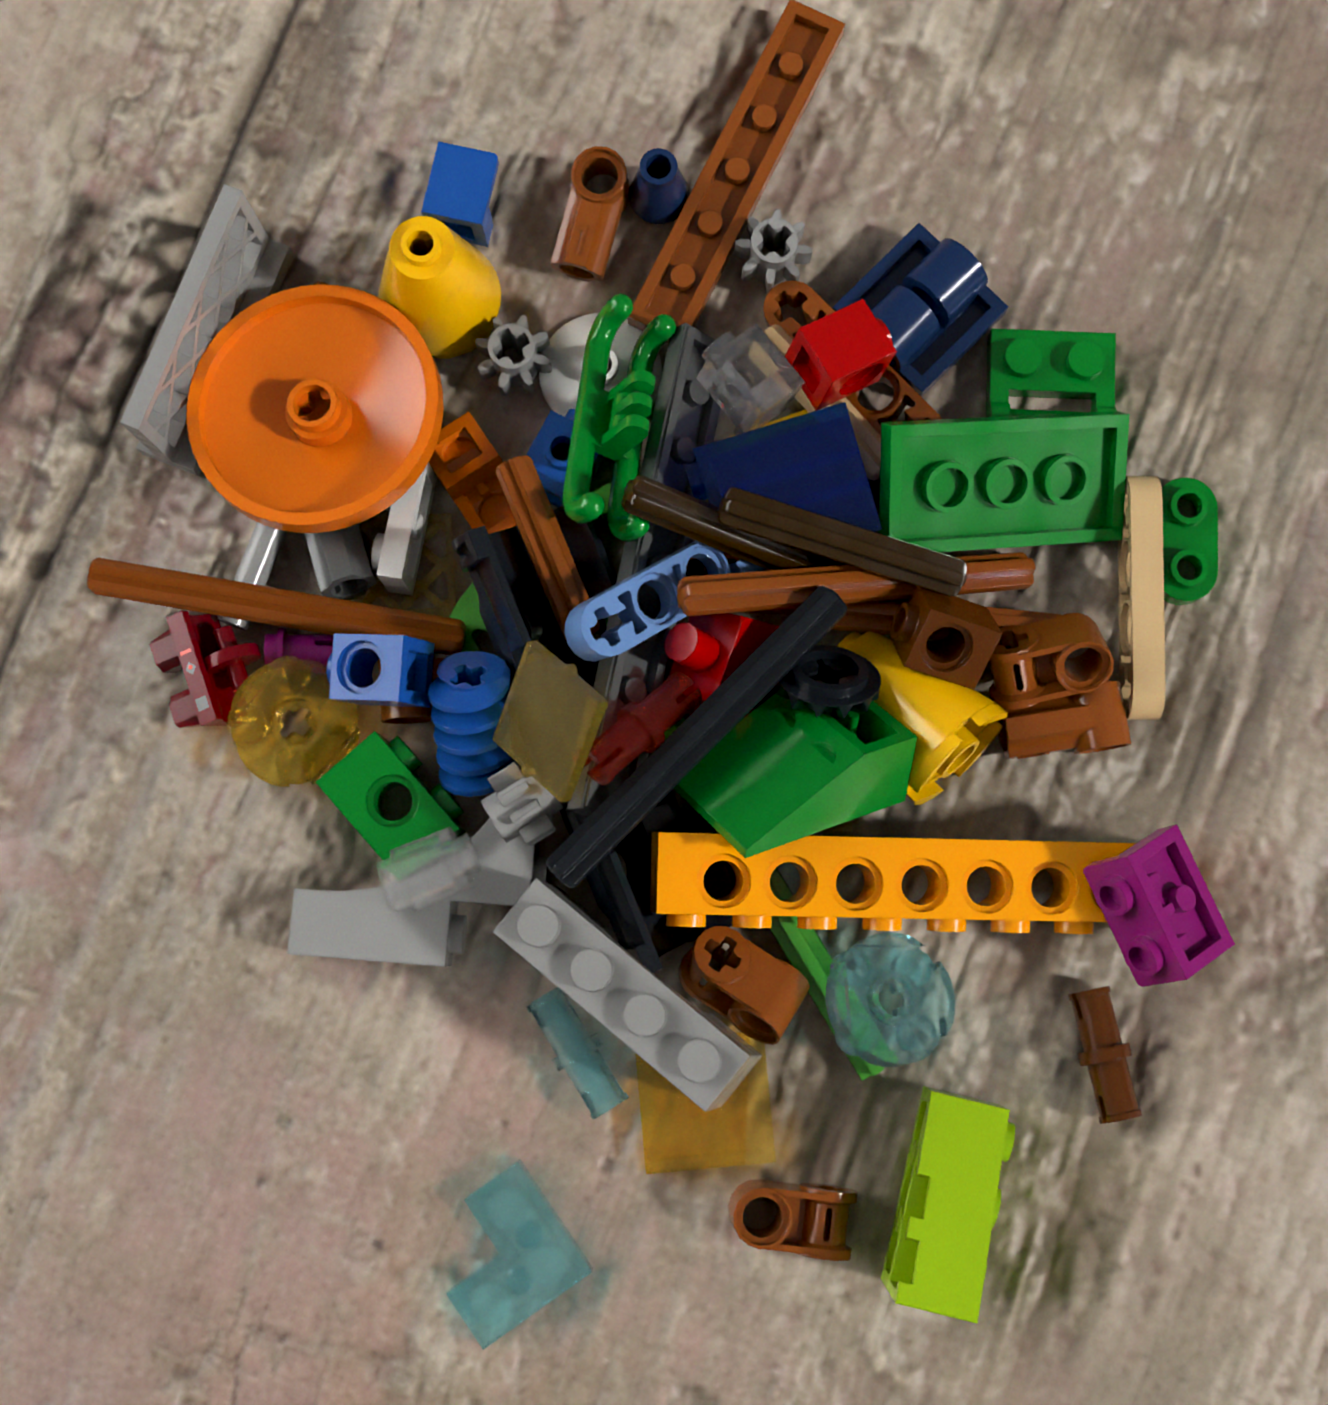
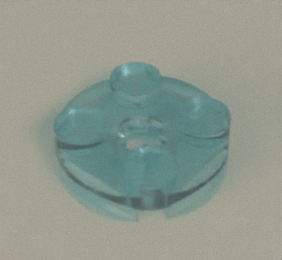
[826,932,955,1068]

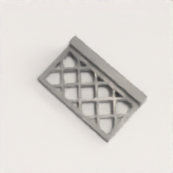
[120,184,294,476]

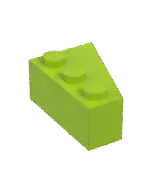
[881,1086,1015,1324]

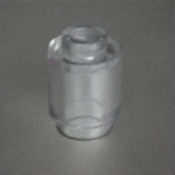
[377,826,482,912]

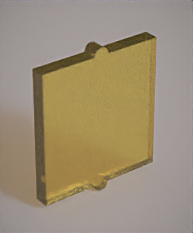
[492,640,609,803]

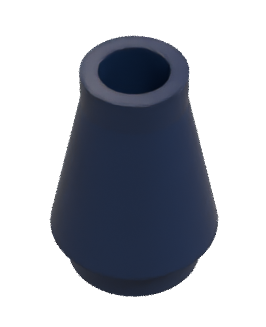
[629,148,690,224]

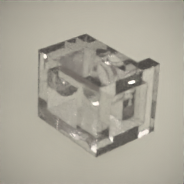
[697,323,805,441]

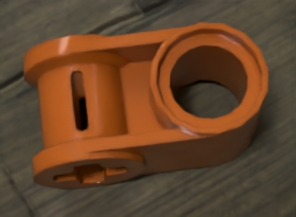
[989,613,1114,710]
[678,926,810,1045]
[728,1179,858,1261]

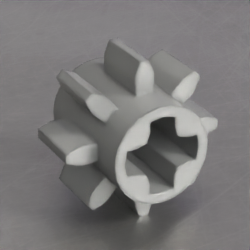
[734,209,813,293]
[475,315,552,396]
[481,762,563,846]

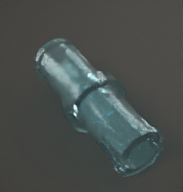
[526,987,629,1120]

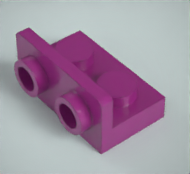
[1083,824,1235,987]

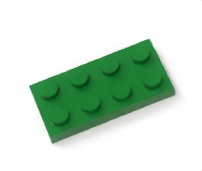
[879,411,1130,552]

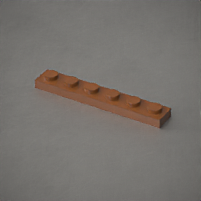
[627,0,845,343]

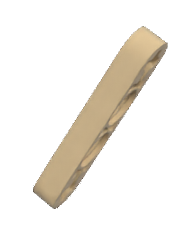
[1118,476,1166,720]

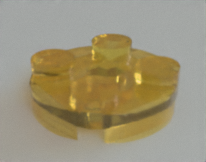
[226,655,360,787]

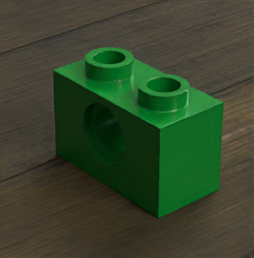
[316,731,466,880]

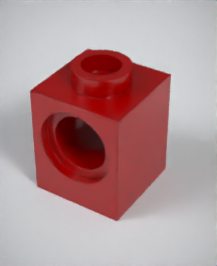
[783,299,897,411]

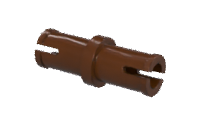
[1068,986,1142,1124]

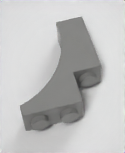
[287,814,554,967]

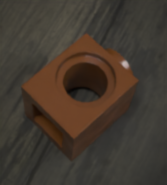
[890,587,1003,690]

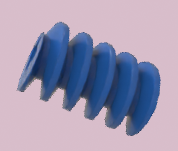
[428,651,519,797]

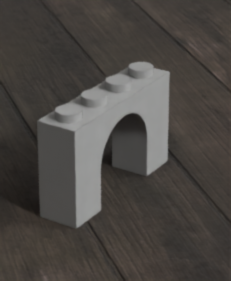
[493,878,763,1112]

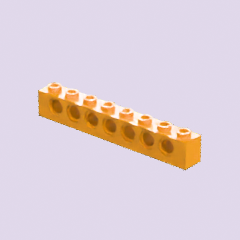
[650,832,1136,934]

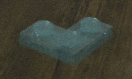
[446,1159,593,1350]

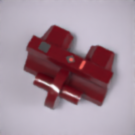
[149,611,261,728]

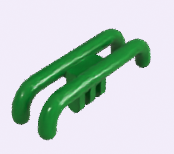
[562,293,676,542]

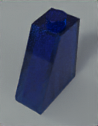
[684,402,882,531]

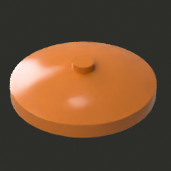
[186,284,444,533]

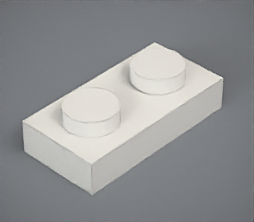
[371,462,437,596]

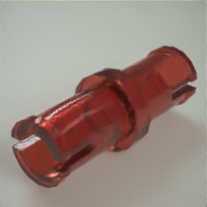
[578,671,703,785]

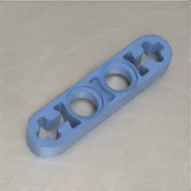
[564,541,767,662]

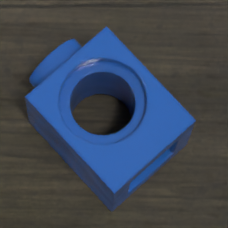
[326,633,435,708]

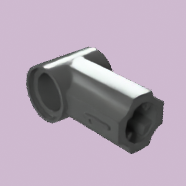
[299,521,377,600]

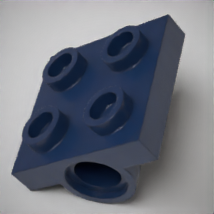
[832,223,1009,397]

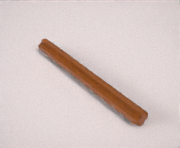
[677,552,1036,616]
[87,558,466,655]

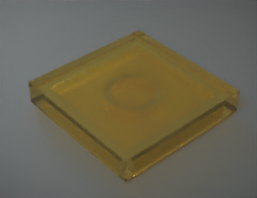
[635,1031,776,1174]

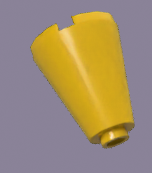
[378,216,502,359]
[837,632,1008,805]

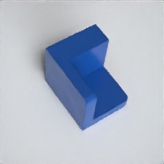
[421,141,499,247]

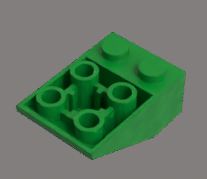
[674,678,917,858]

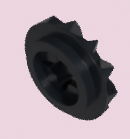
[776,645,881,719]

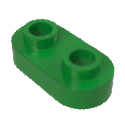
[1162,478,1218,605]

